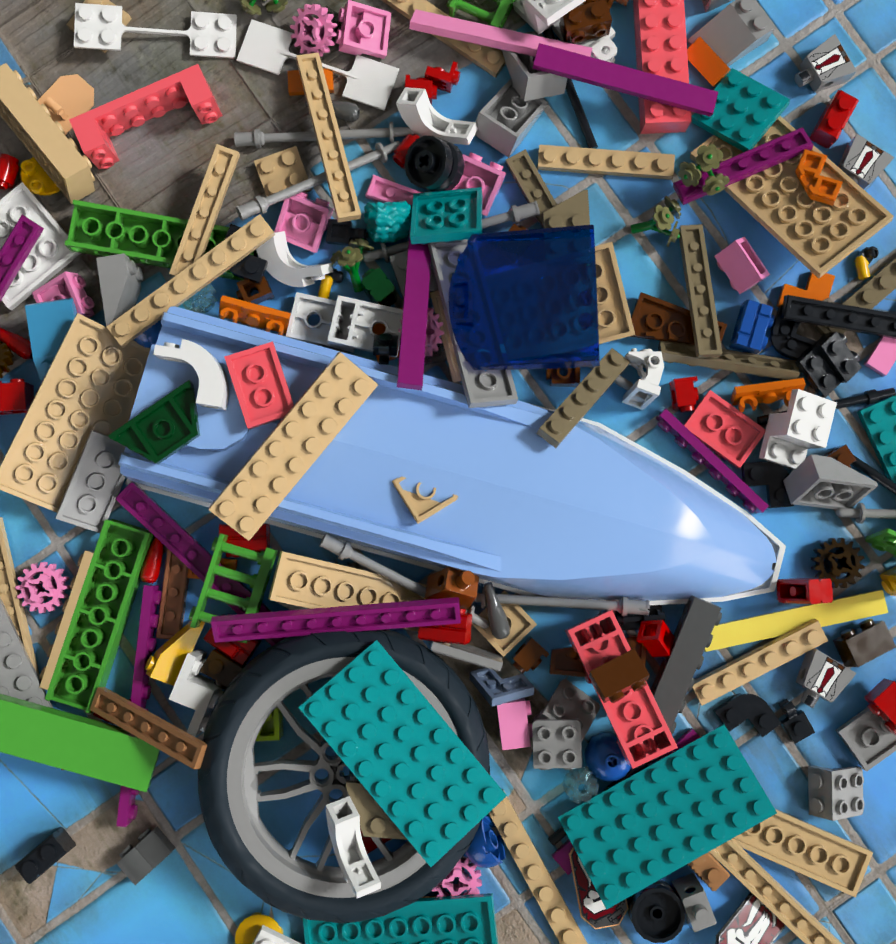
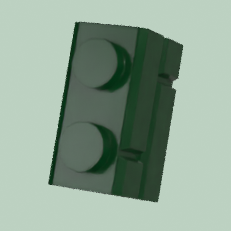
[361,268,398,307]

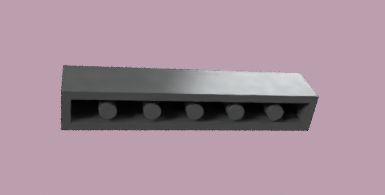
[650,596,722,734]

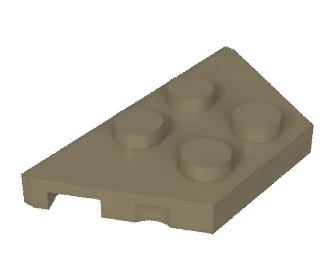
[542,190,591,260]
[345,780,408,840]

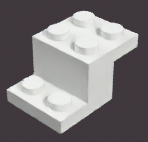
[513,0,586,34]
[759,389,837,470]
[169,649,223,737]

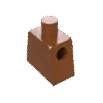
[424,567,479,610]

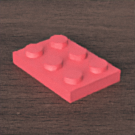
[224,341,294,429]
[684,390,766,468]

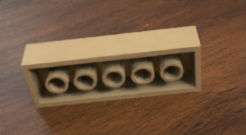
[0,63,95,204]

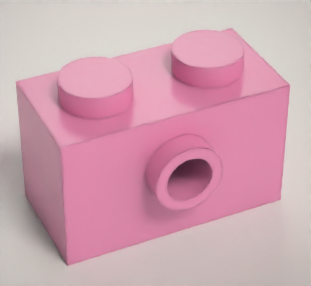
[714,237,770,294]
[496,698,533,750]

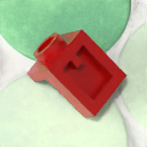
[425,61,461,93]

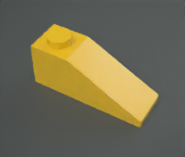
[145,621,205,686]

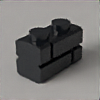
[15,827,76,884]

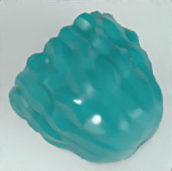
[364,201,412,243]

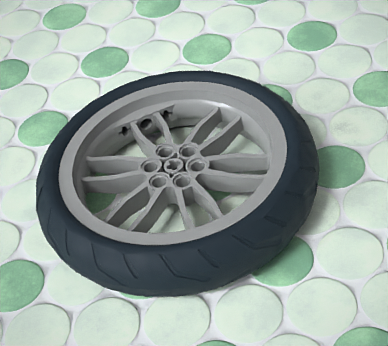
[198,629,490,923]

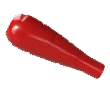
[0,328,33,359]
[140,537,164,584]

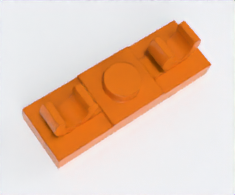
[219,295,291,335]
[730,378,806,412]

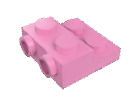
[335,0,391,59]
[452,152,506,216]
[274,191,334,253]
[32,271,95,318]

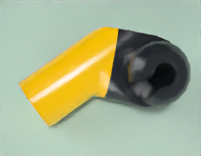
[855,246,879,280]
[318,269,344,299]

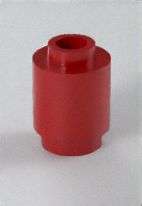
[392,134,420,169]
[0,153,20,190]

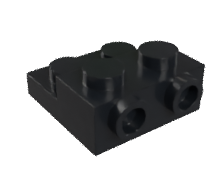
[794,331,862,398]

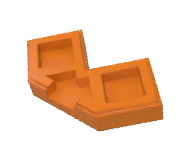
[795,149,843,206]
[776,272,835,308]

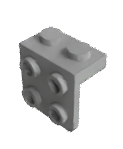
[532,679,600,743]
[532,719,582,770]
[808,765,864,821]

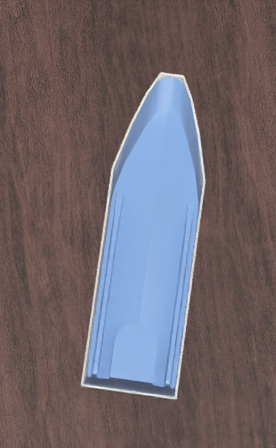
[118,306,786,605]

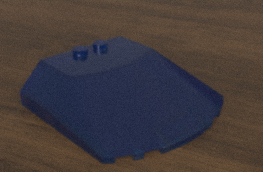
[448,225,600,370]

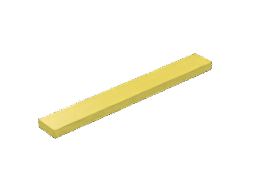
[704,590,888,652]

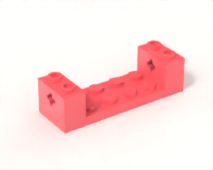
[69,64,223,170]
[565,610,678,769]

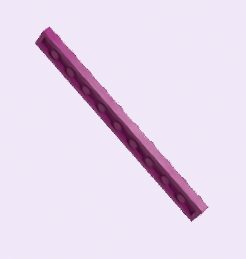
[115,482,288,646]
[116,584,162,827]
[211,597,461,643]

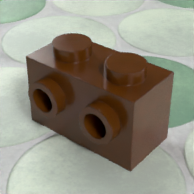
[559,0,612,44]
[589,649,650,703]

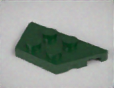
[108,380,200,464]

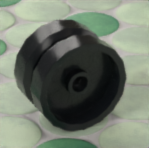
[404,136,464,192]
[626,879,685,943]

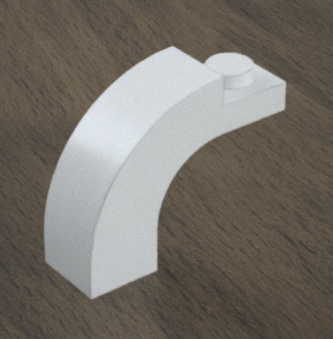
[396,87,478,145]
[256,231,333,287]
[153,339,229,410]
[326,796,381,898]

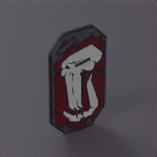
[716,892,785,944]

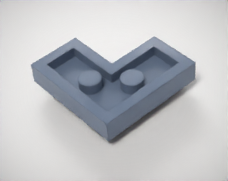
[469,668,534,707]

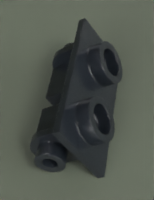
[615,605,665,630]

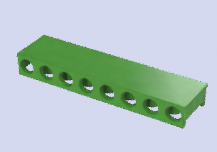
[65,200,258,281]
[45,519,155,714]
[0,694,160,792]

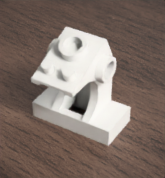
[622,348,664,410]

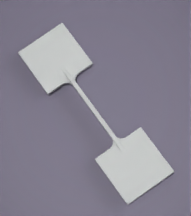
[74,3,237,59]
[237,19,399,111]

